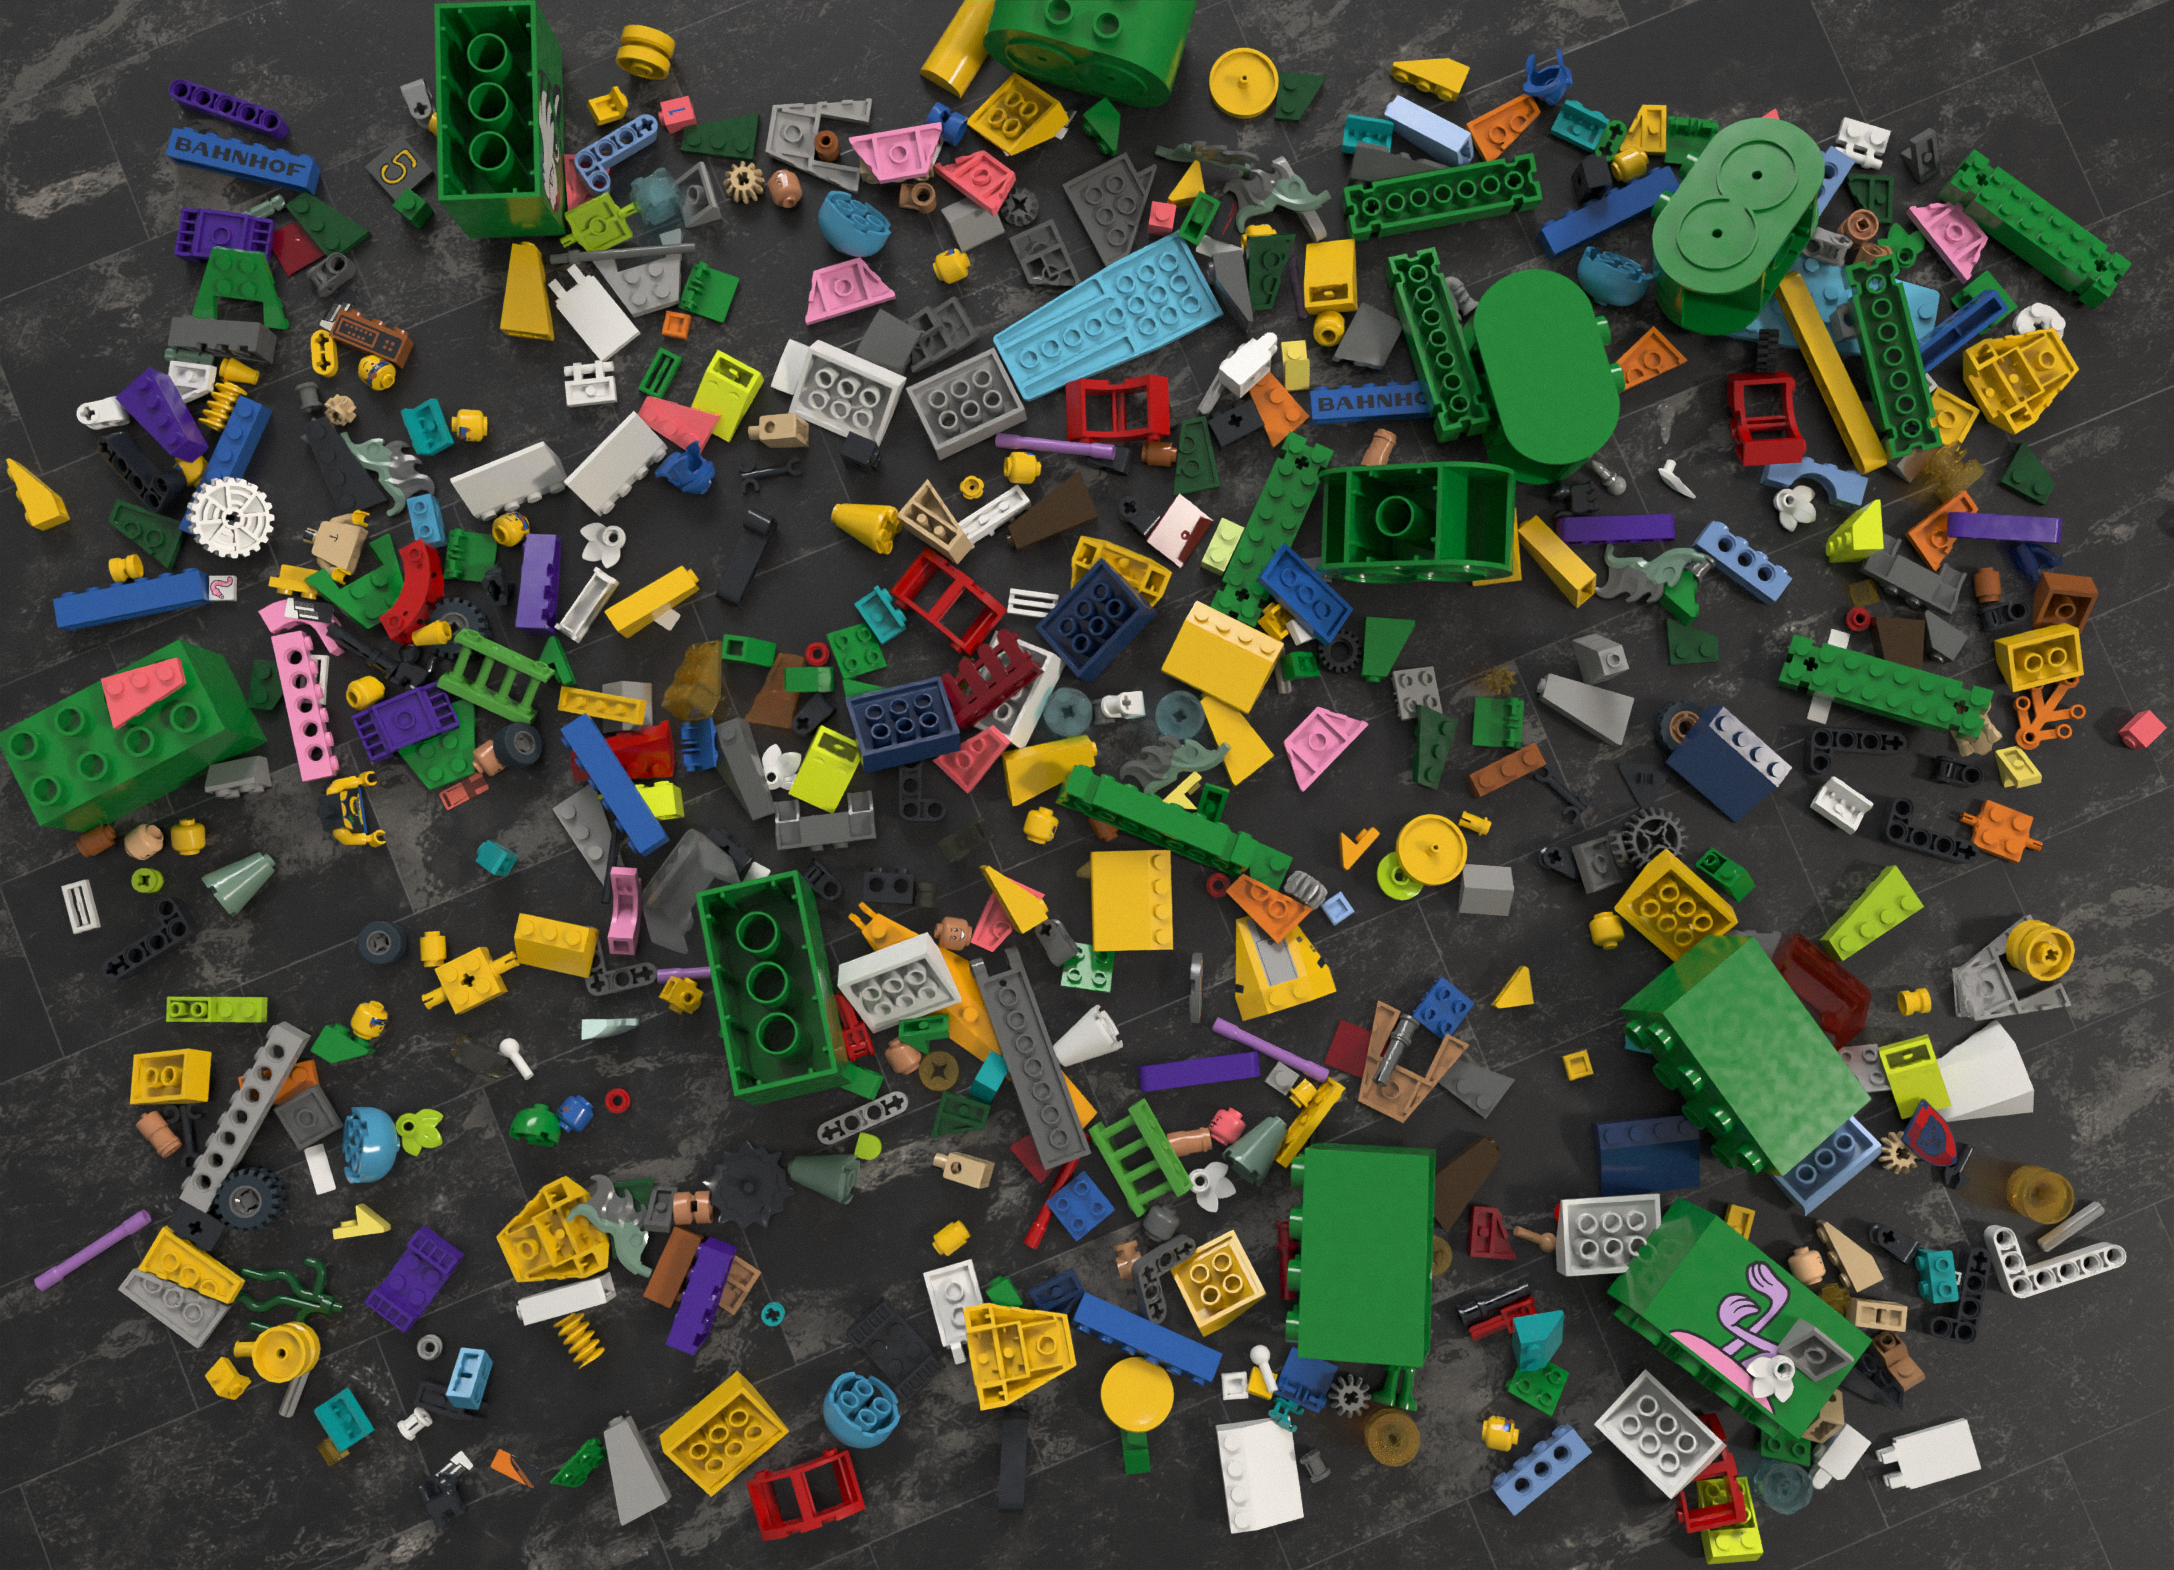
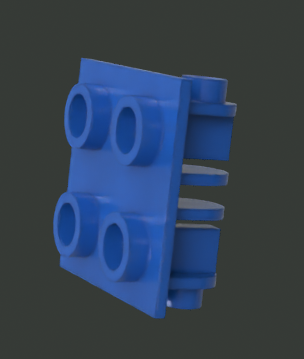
[679,717,718,772]
[1412,976,1475,1040]
[1046,1171,1115,1242]
[1273,1346,1338,1413]

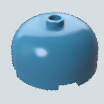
[818,191,891,257]
[1577,246,1653,306]
[342,1107,400,1183]
[823,1372,900,1449]

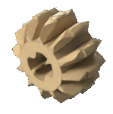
[723,161,765,204]
[1877,1131,1920,1174]

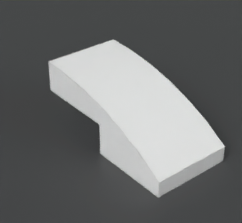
[771,339,809,395]

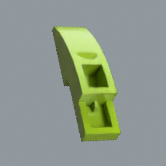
[166,997,268,1022]

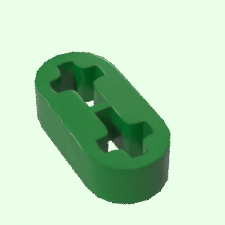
[1593,120,1627,164]

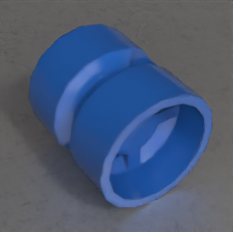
[925,102,969,146]

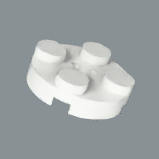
[2012,303,2065,339]

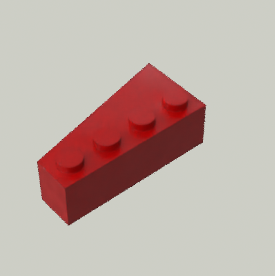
[570,720,676,781]

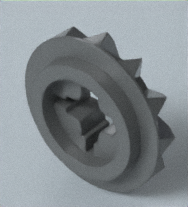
[1000,187,1039,226]
[1608,829,1630,868]

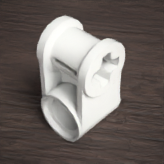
[77,396,130,430]
[1101,691,1146,719]

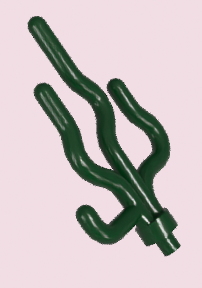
[234,1257,345,1333]

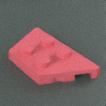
[933,150,1016,217]

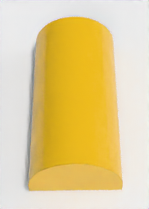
[920,0,995,99]

